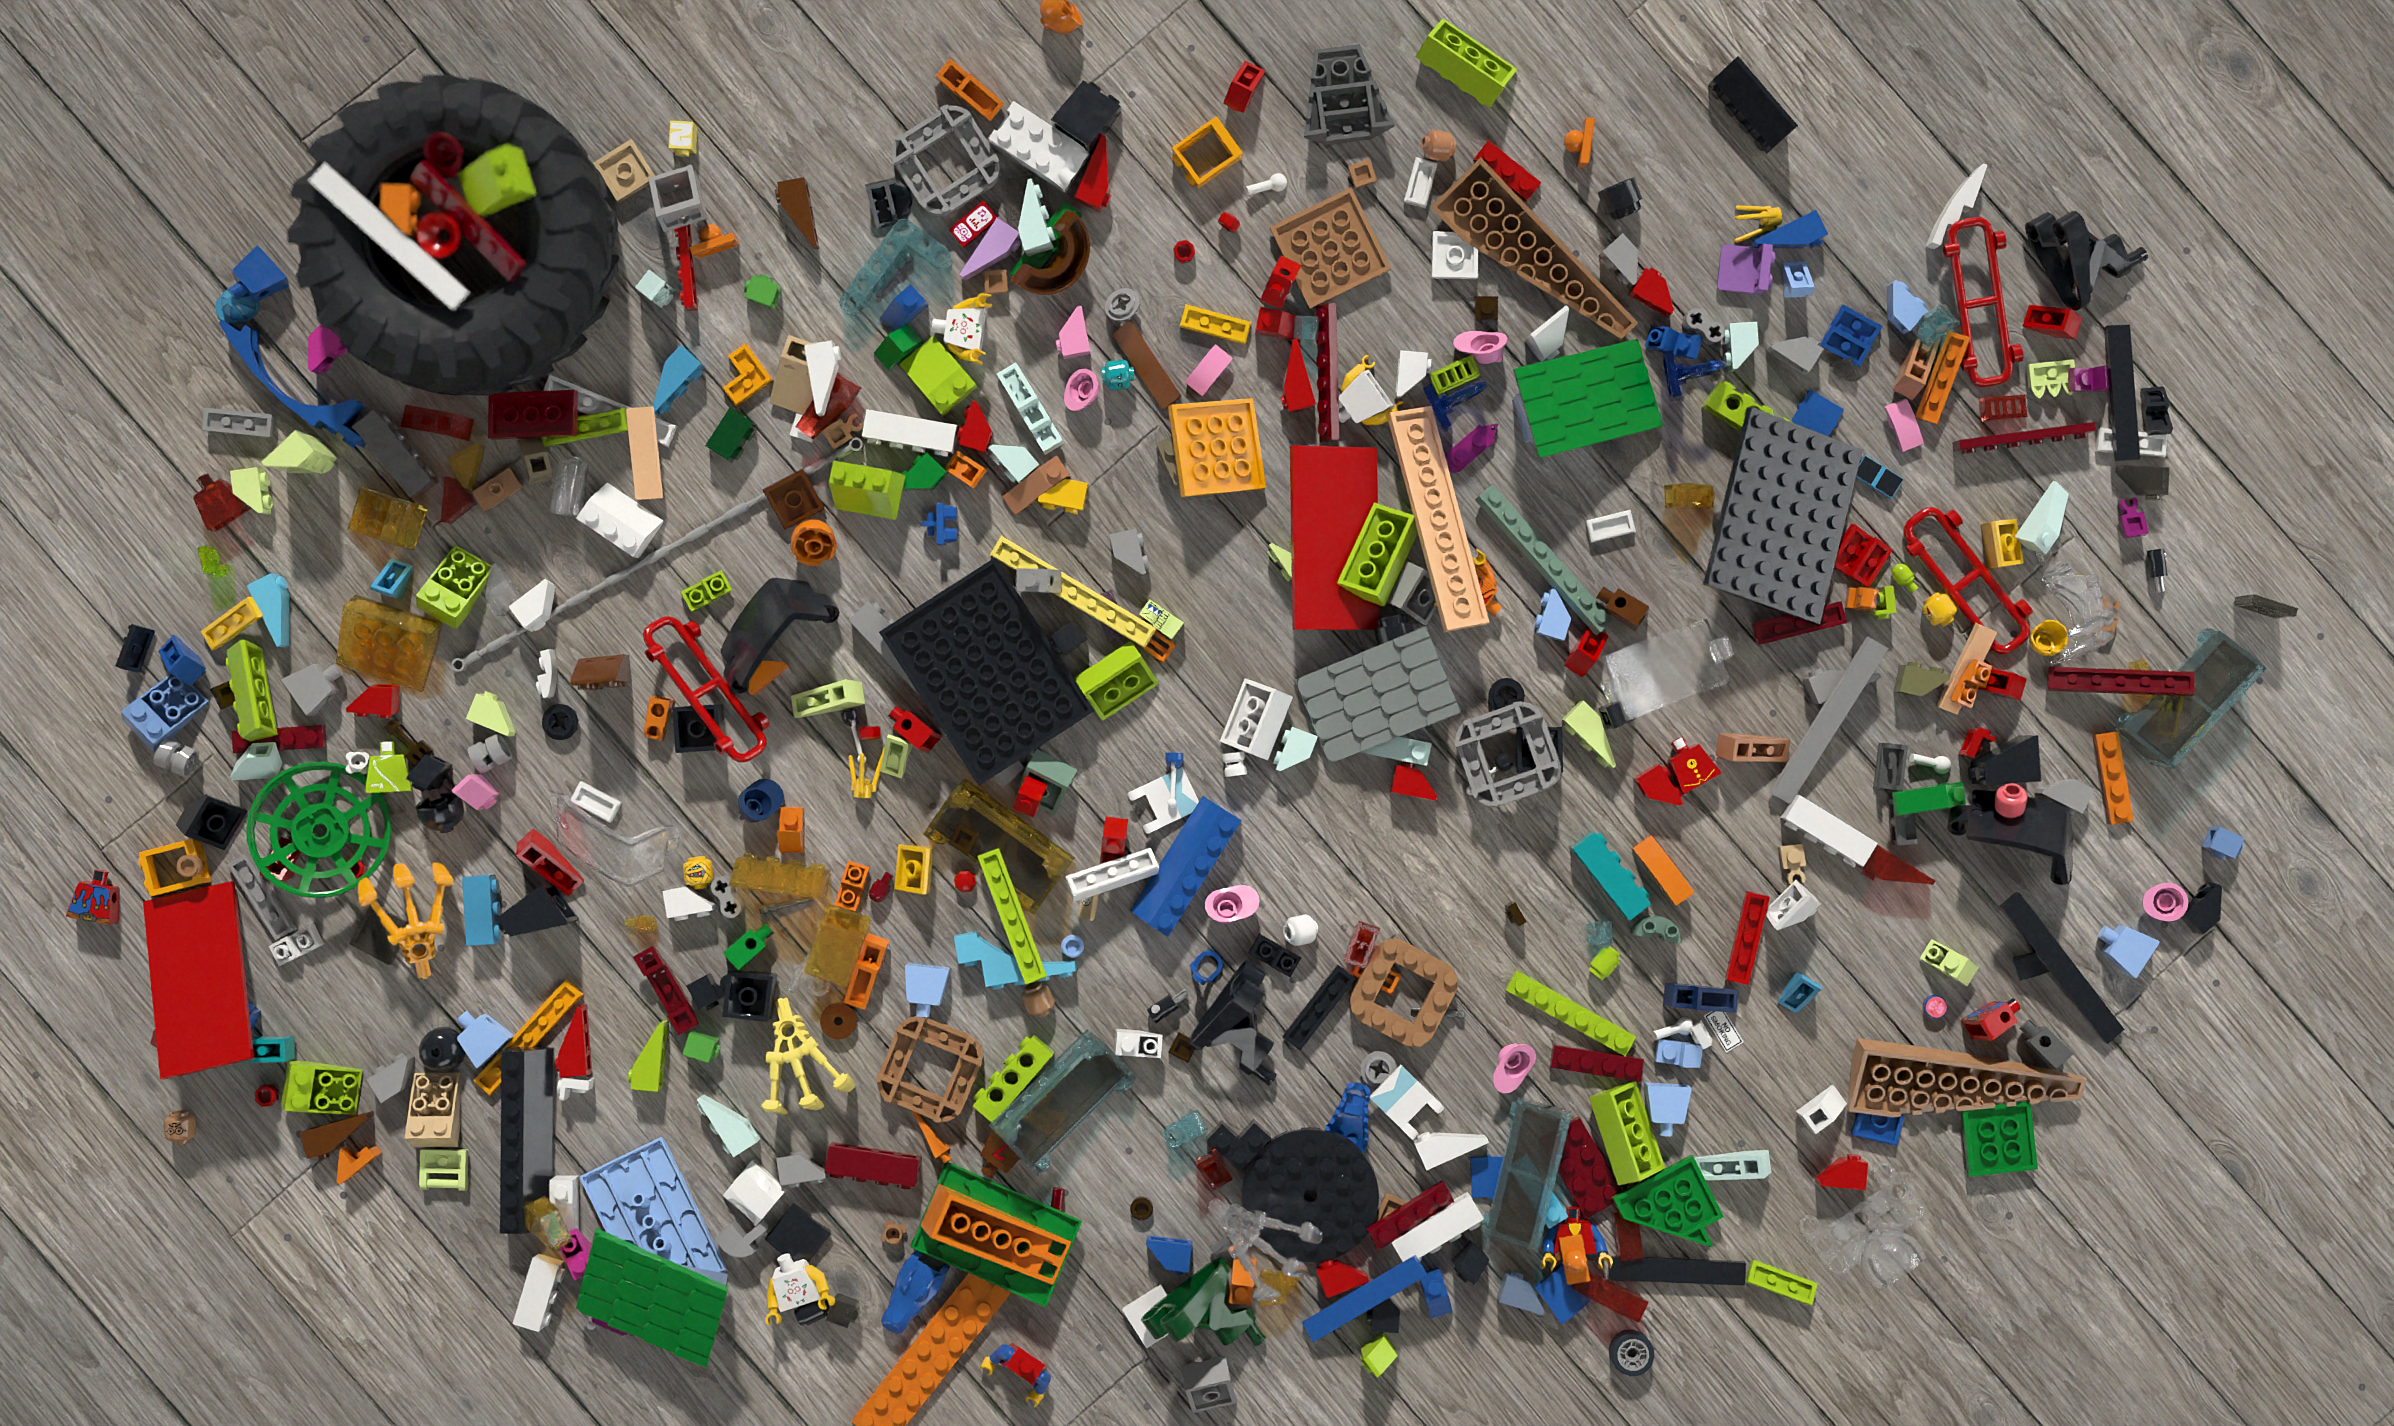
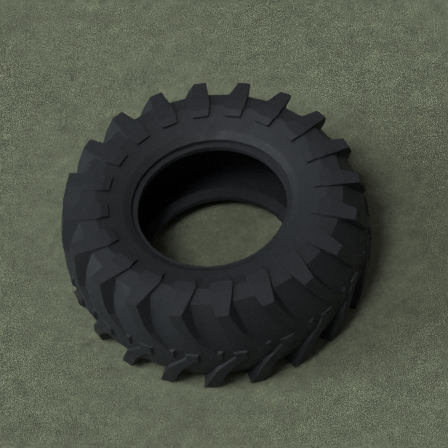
[287,74,619,396]

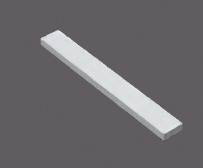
[309,163,470,310]

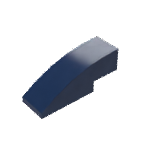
[1663,982,1739,1013]

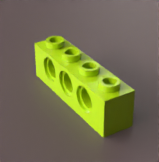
[1701,381,1793,432]
[973,1034,1054,1123]

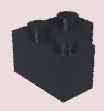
[1206,1119,1271,1172]

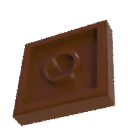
[762,468,825,530]

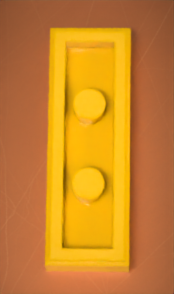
[1180,304,1251,345]
[200,596,263,651]

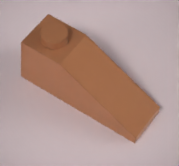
[1892,326,1942,400]
[1002,455,1071,516]
[1716,733,1790,762]

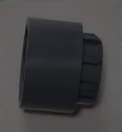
[1598,177,1643,220]
[1374,614,1414,646]

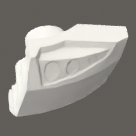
[723,1159,786,1227]

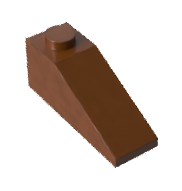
[775,177,820,249]
[300,1111,374,1161]

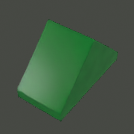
[874,324,923,371]

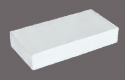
[1403,157,1438,208]
[1585,510,1636,543]
[569,781,622,823]

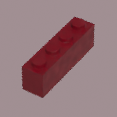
[824,1142,922,1189]

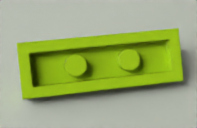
[1745,1260,1818,1306]

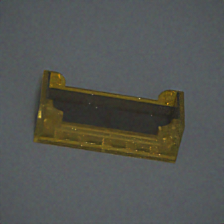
[923,778,1075,915]

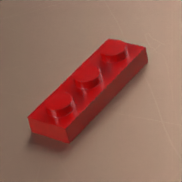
[1473,140,1542,202]

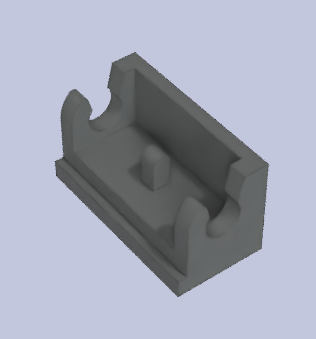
[1873,742,1908,791]
[1888,799,1919,845]

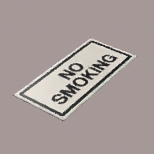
[1704,1011,1743,1053]

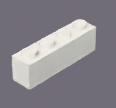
[862,409,959,457]
[1780,795,1878,867]
[1391,1192,1484,1262]

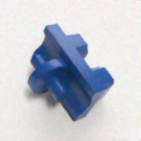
[921,503,958,546]

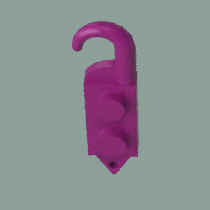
[1445,423,1498,473]

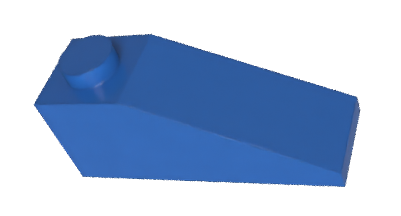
[1750,210,1828,249]

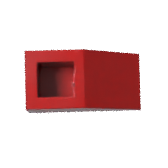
[956,400,993,454]
[346,683,400,718]
[1633,764,1684,806]
[1100,816,1128,865]

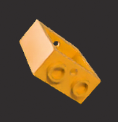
[1171,116,1243,190]
[138,839,212,897]

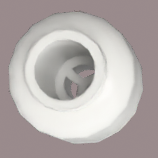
[1283,914,1318,946]

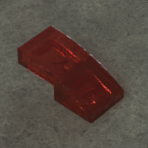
[1612,1212,1643,1262]

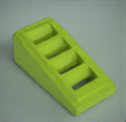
[1429,355,1481,395]

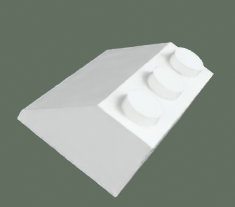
[576,483,664,558]
[1220,678,1293,760]

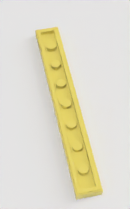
[990,536,1156,648]

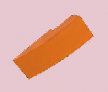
[934,58,1005,121]
[1632,835,1695,906]
[844,933,890,1010]

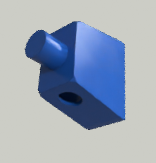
[228,245,289,302]

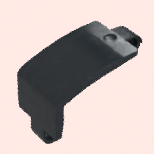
[720,578,840,694]
[1947,790,2074,885]

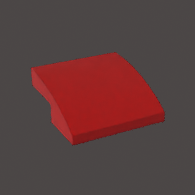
[1834,524,1893,588]

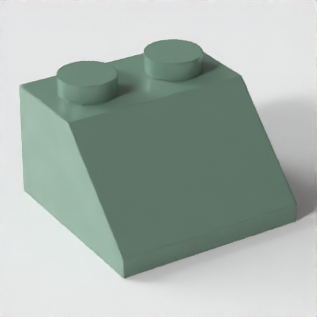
[1014,749,1077,815]

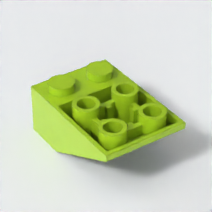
[416,545,495,630]
[281,1060,363,1115]

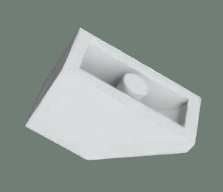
[1395,350,1431,399]
[509,579,555,632]

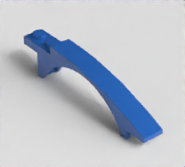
[219,320,366,448]

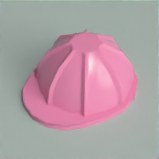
[1064,369,1101,411]
[2142,883,2188,922]

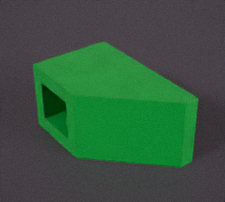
[901,452,949,491]

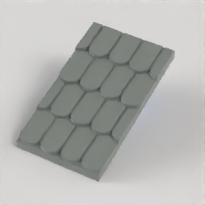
[1294,626,1461,764]

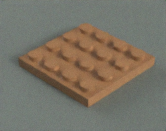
[1269,187,1391,310]

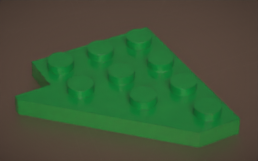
[1611,1155,1724,1247]

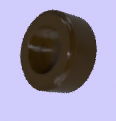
[1130,1196,1153,1221]

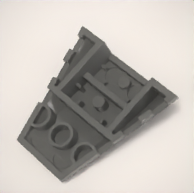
[1304,44,1395,145]

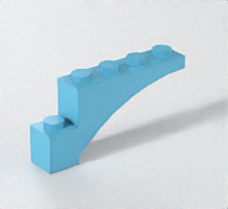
[954,931,1077,990]

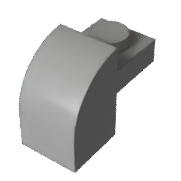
[714,1219,770,1257]

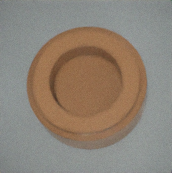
[176,854,203,877]

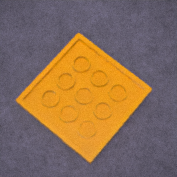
[1168,398,1266,497]

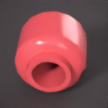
[1995,783,2027,818]

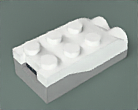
[988,101,1091,195]

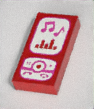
[949,201,998,248]

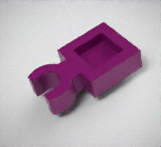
[2118,497,2149,539]

